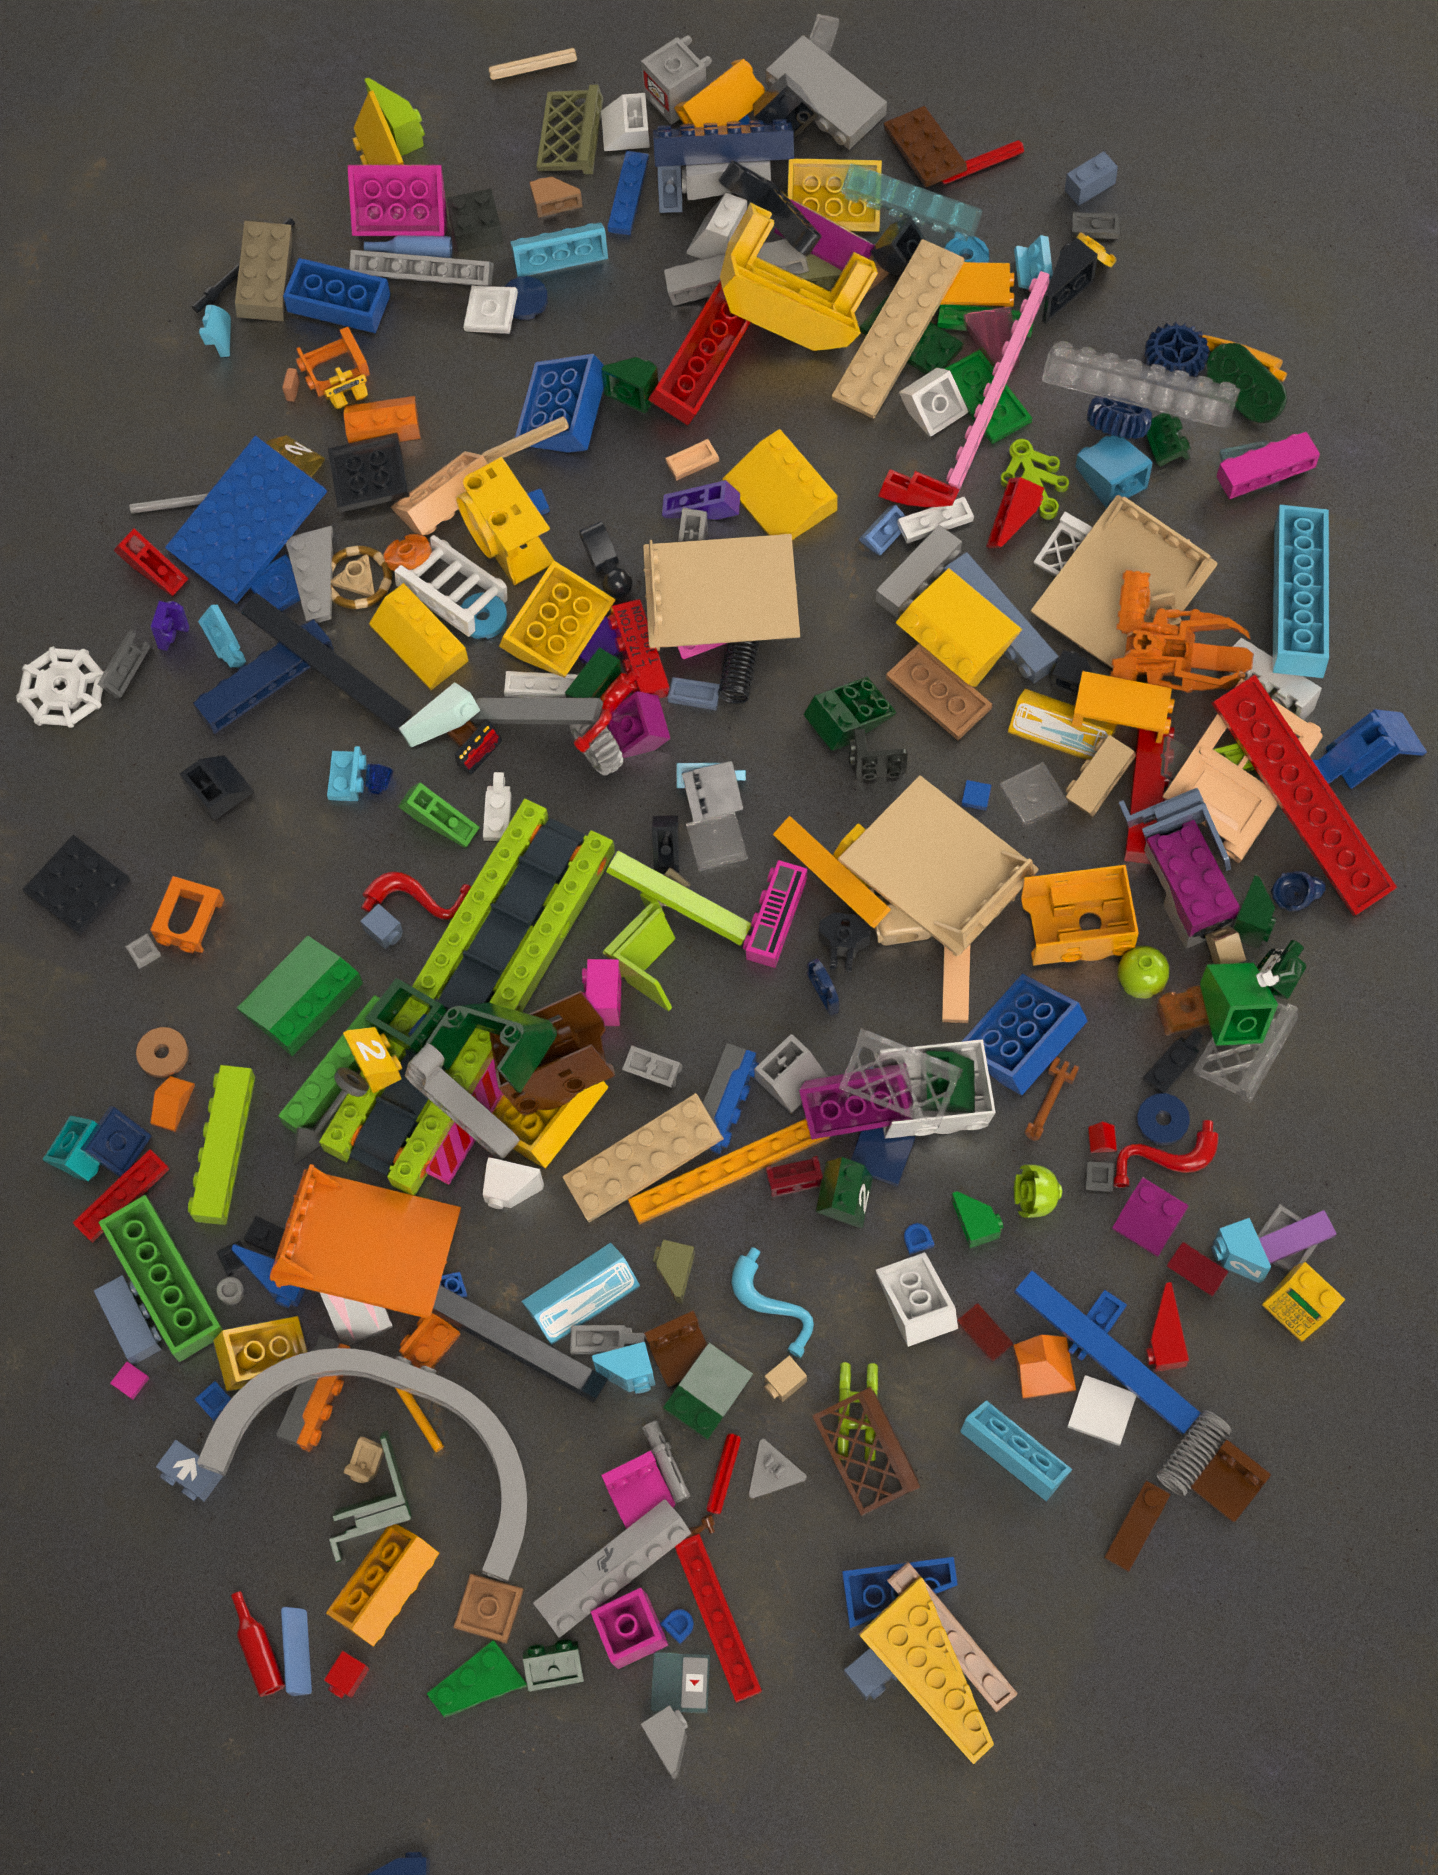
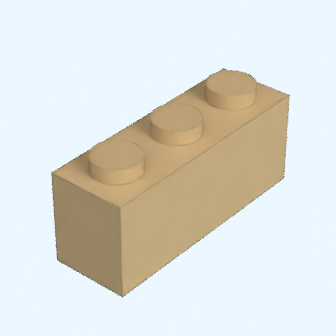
[1066,735,1136,817]

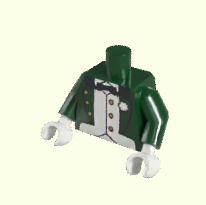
[1256,940,1306,999]

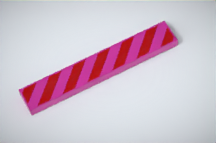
[426,1059,503,1185]

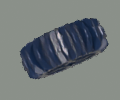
[1144,321,1209,384]
[1087,394,1152,439]

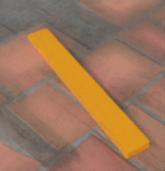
[628,1119,830,1225]

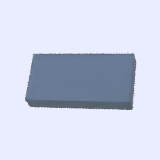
[668,677,720,710]

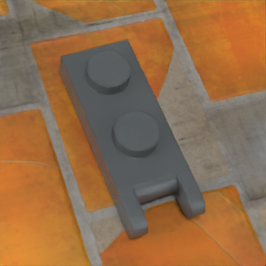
[97,630,151,698]

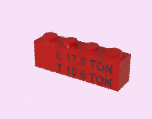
[608,599,670,699]

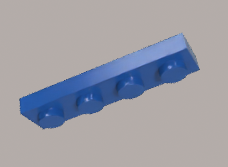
[608,151,649,235]

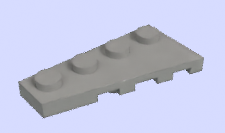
[286,526,333,623]

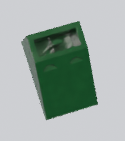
[803,676,897,751]

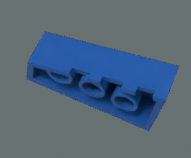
[842,1557,958,1629]

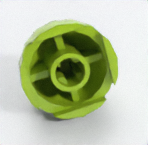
[1117,945,1169,999]
[1014,1165,1062,1218]

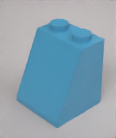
[1075,435,1153,509]

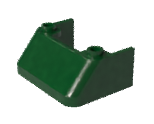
[424,1003,557,1093]

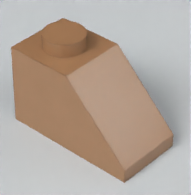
[529,176,583,218]

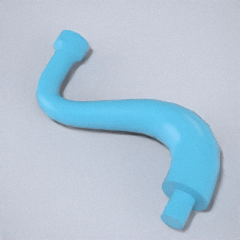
[731,1247,814,1358]

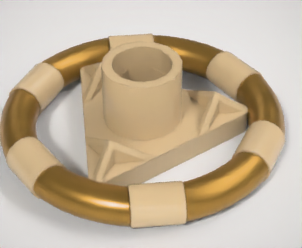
[331,545,392,609]

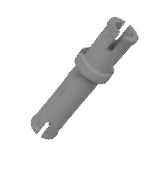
[642,1421,691,1503]

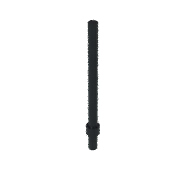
[191,217,295,313]

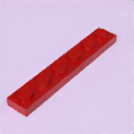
[675,1534,762,1703]

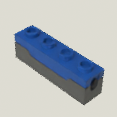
[703,1043,759,1154]

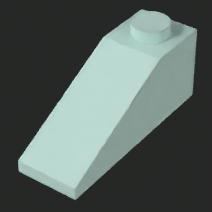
[399,682,480,747]

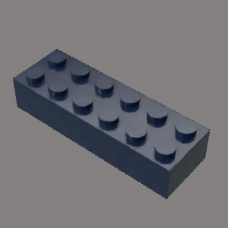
[653,119,794,167]

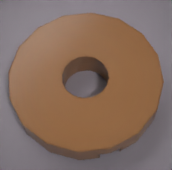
[136,1027,189,1078]

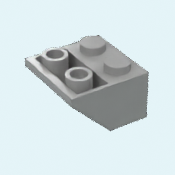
[754,1034,828,1114]

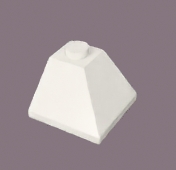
[483,1157,544,1209]

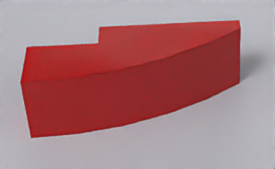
[879,469,960,507]

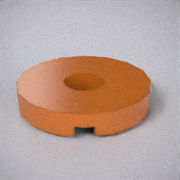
[384,534,432,571]

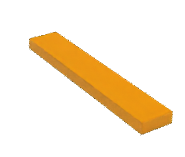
[773,816,891,928]

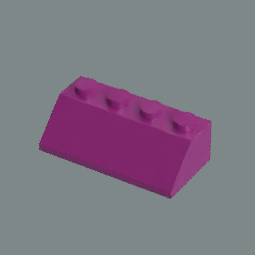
[799,1063,913,1140]

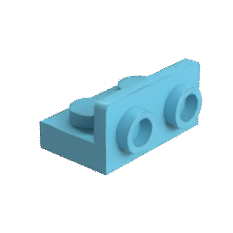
[1014,235,1053,289]
[327,746,366,801]

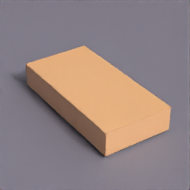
[665,439,719,481]

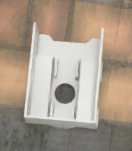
[873,1040,996,1139]

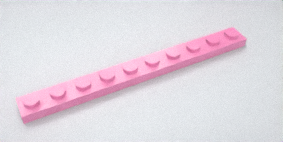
[946,271,1049,493]

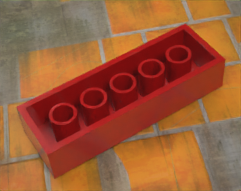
[648,280,751,425]

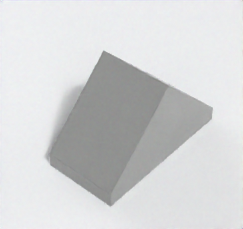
[678,508,708,542]

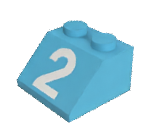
[1211,1218,1271,1283]

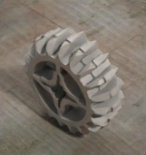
[570,718,623,775]

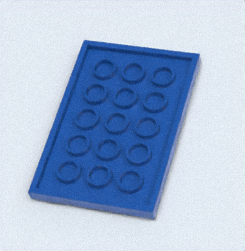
[165,435,327,604]

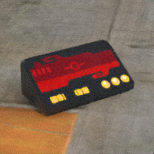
[455,720,502,775]

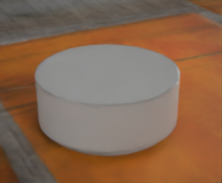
[217,1277,245,1305]

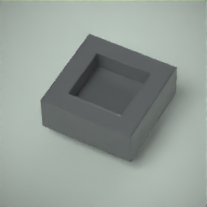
[1085,1161,1114,1192]

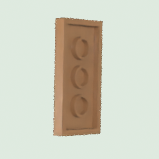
[886,643,993,740]

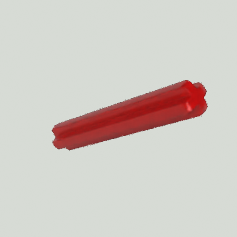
[941,140,1024,184]

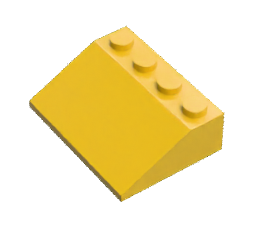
[352,90,404,165]
[788,159,882,232]
[722,429,838,540]
[499,560,616,678]
[896,568,1023,687]
[492,1081,608,1168]

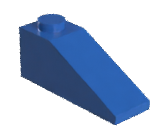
[232,1244,306,1308]

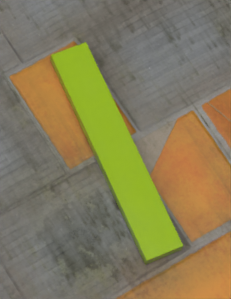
[606,851,751,946]

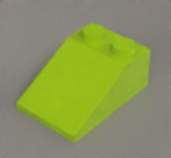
[364,78,425,156]

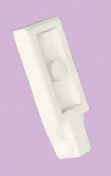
[483,772,512,841]

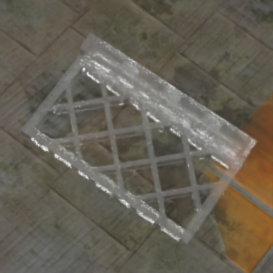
[1193,1002,1298,1103]
[839,1028,963,1128]

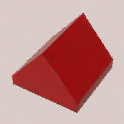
[1088,1121,1117,1153]

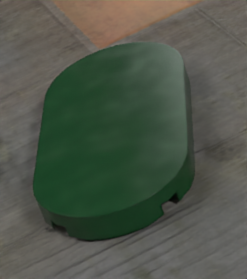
[1206,343,1287,423]

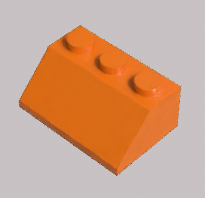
[344,396,421,444]

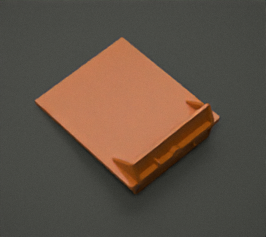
[270,1164,461,1319]

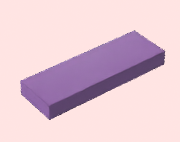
[1259,1210,1337,1264]

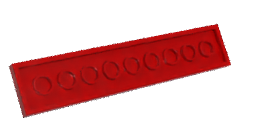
[1211,675,1397,916]

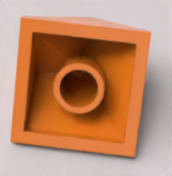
[1013,1334,1076,1399]

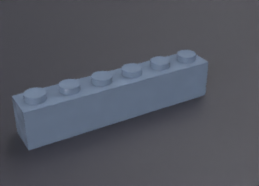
[943,552,1059,684]

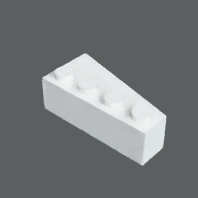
[1224,638,1322,720]

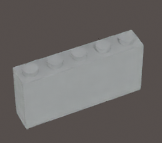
[766,35,887,150]

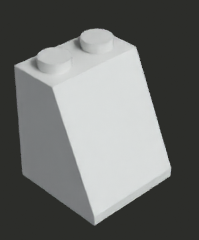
[687,193,747,260]

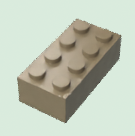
[235,221,293,322]

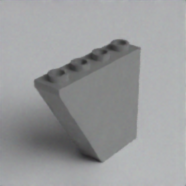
[682,160,771,200]

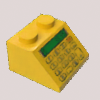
[1261,1262,1345,1342]

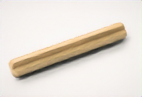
[489,48,577,80]
[482,417,569,464]

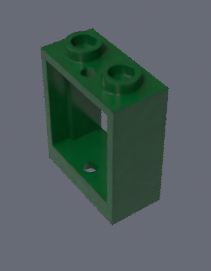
[565,647,622,698]
[365,978,447,1055]

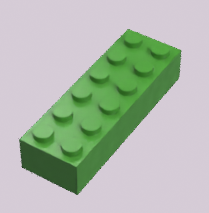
[98,1195,224,1362]

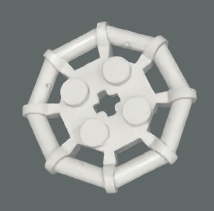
[16,646,105,728]

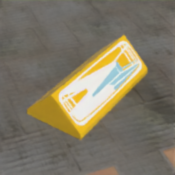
[1008,689,1118,760]

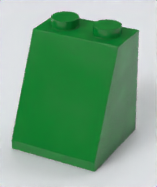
[1200,963,1278,1046]

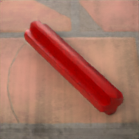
[707,1434,741,1514]

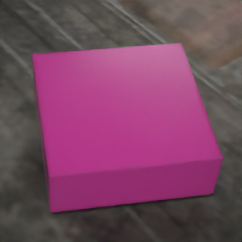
[110,1362,149,1400]

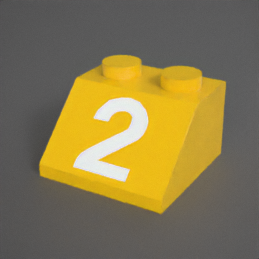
[343,1027,402,1094]

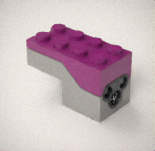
[1144,820,1240,949]

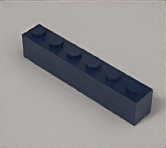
[193,619,334,734]

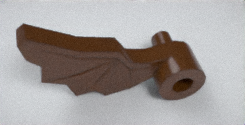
[686,1514,715,1538]

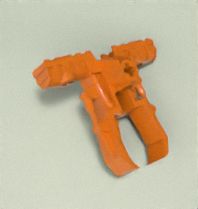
[1110,570,1254,693]

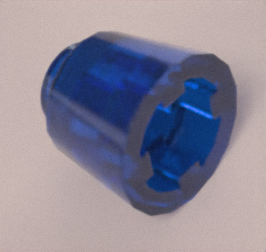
[365,764,394,795]

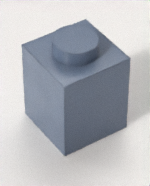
[361,904,403,950]

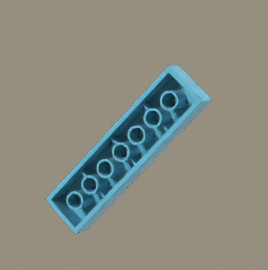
[1273,505,1329,678]

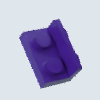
[151,601,190,651]

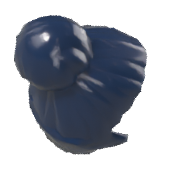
[1271,871,1326,912]

